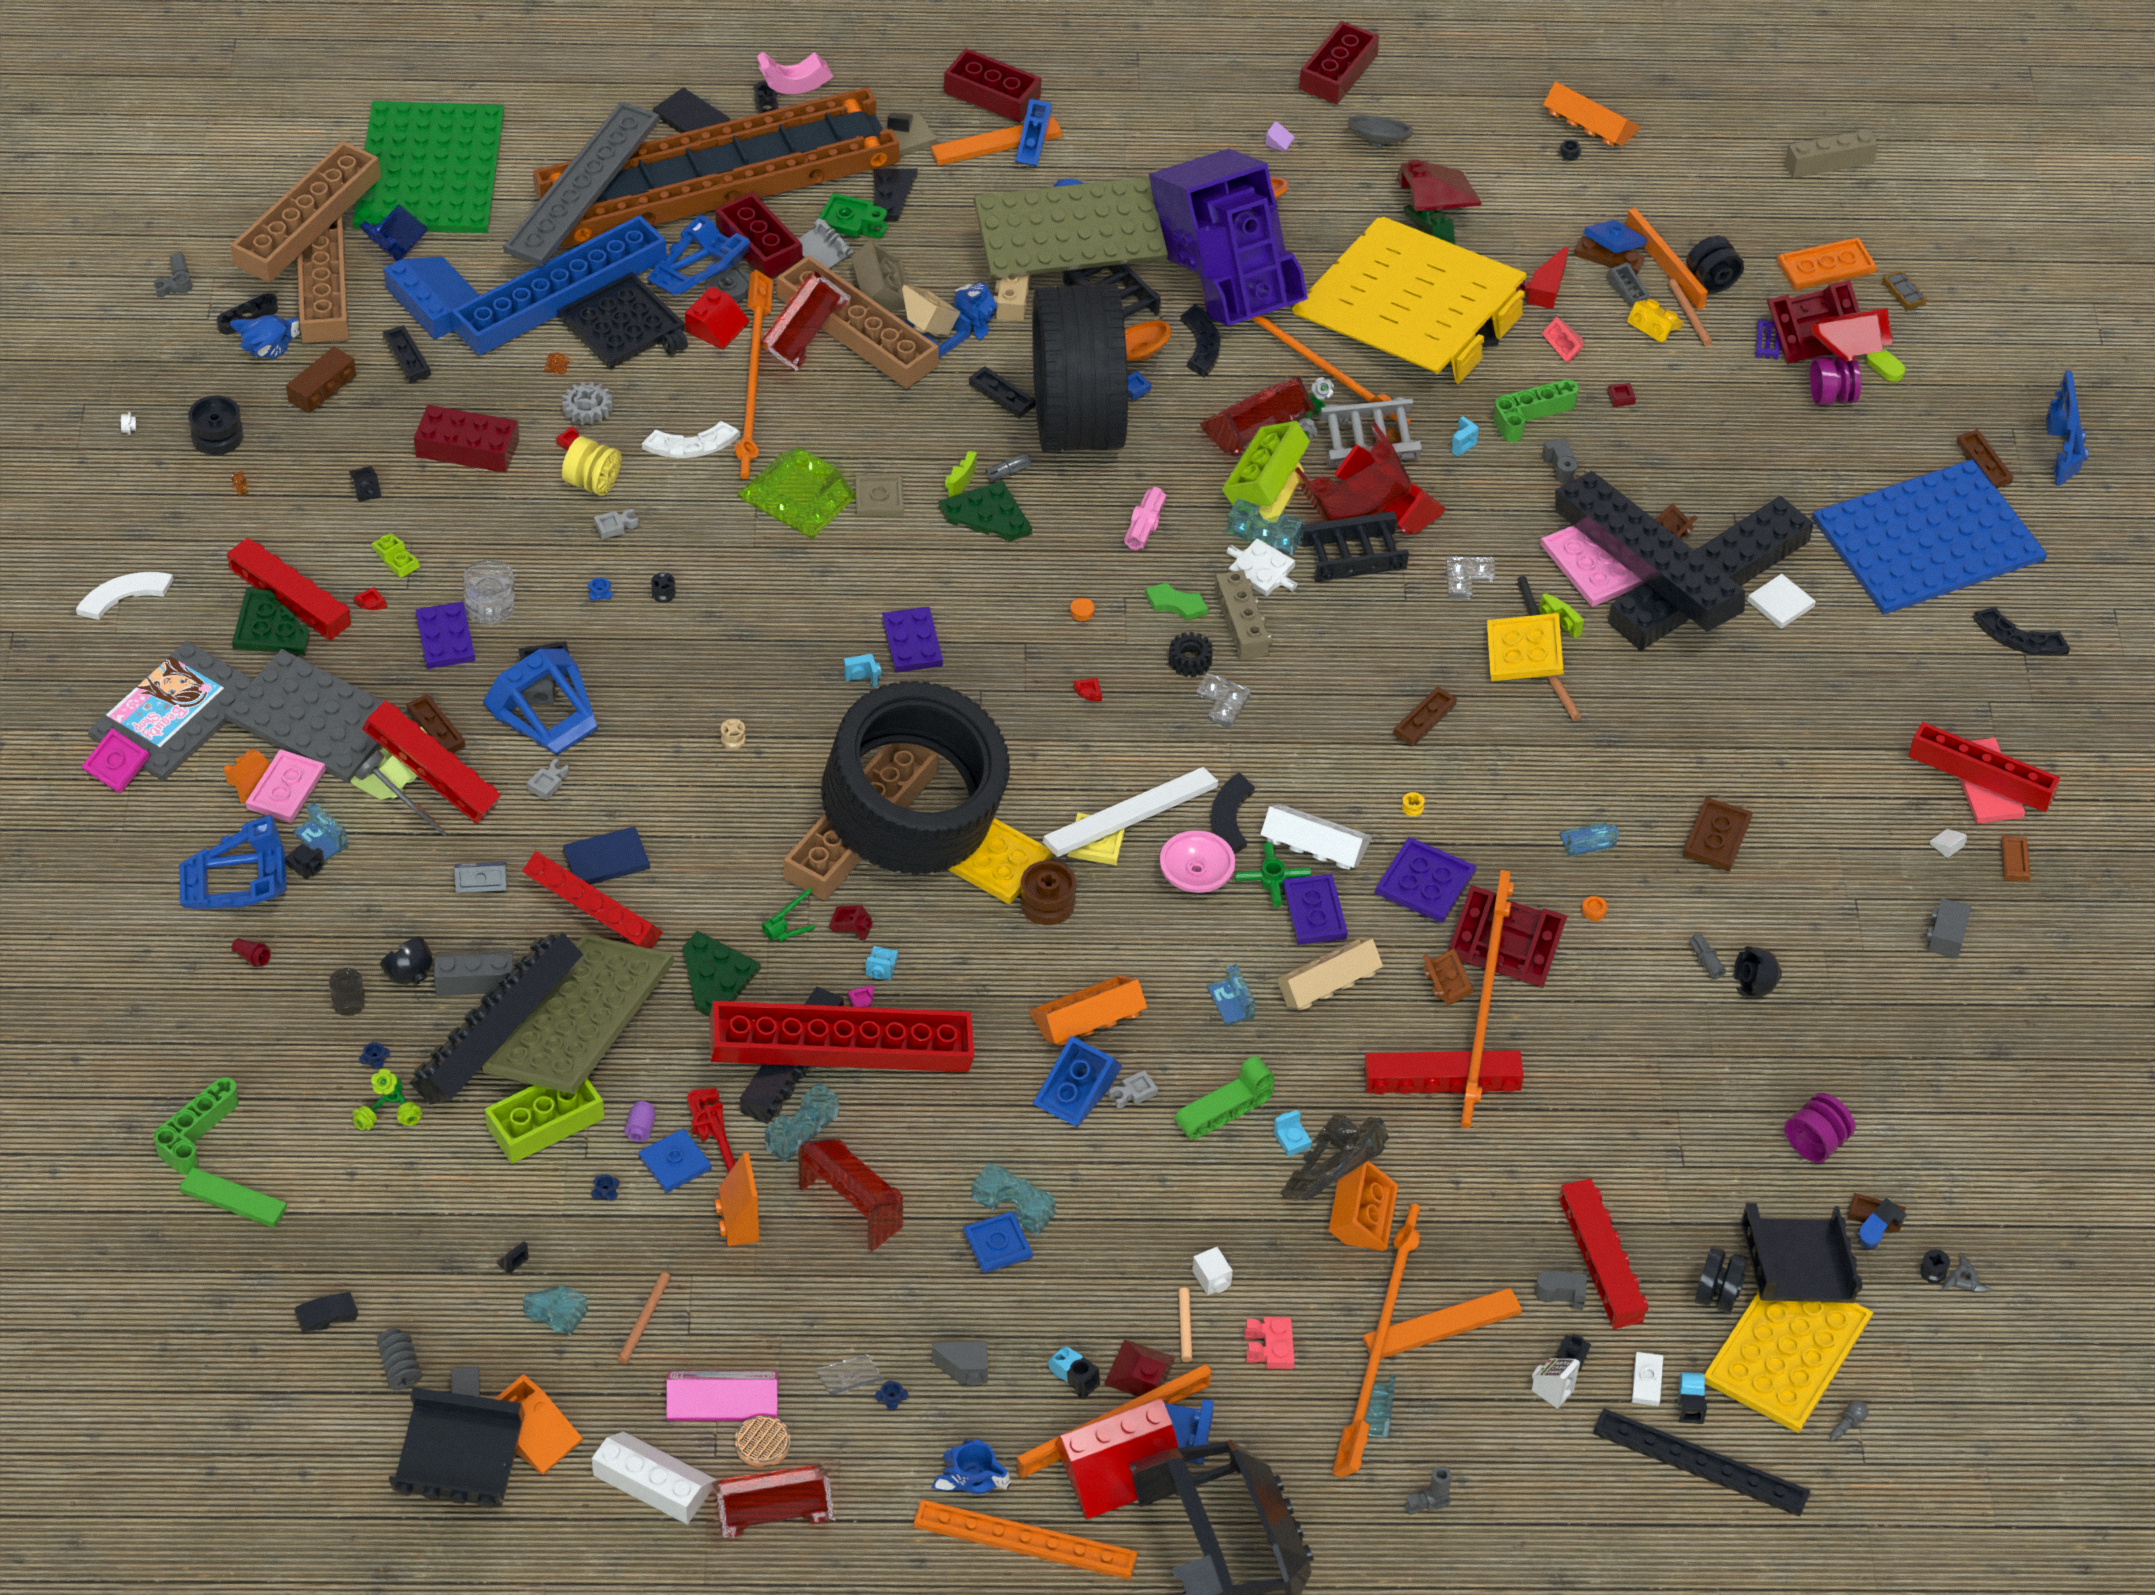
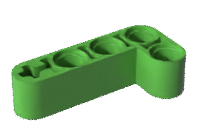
[1493,379,1579,442]
[1174,1056,1274,1140]
[153,1077,239,1175]

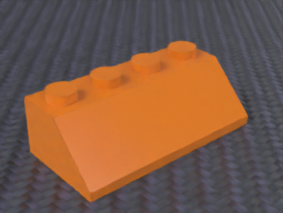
[1543,81,1641,147]
[1029,975,1147,1046]

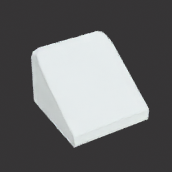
[1930,829,1967,858]

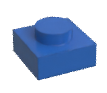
[1128,371,1152,400]

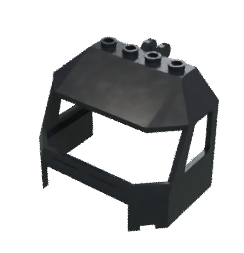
[1128,1440,1314,1595]

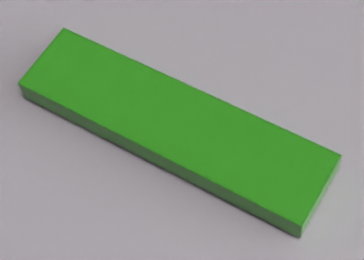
[179,1167,287,1228]

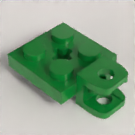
[818,193,888,238]

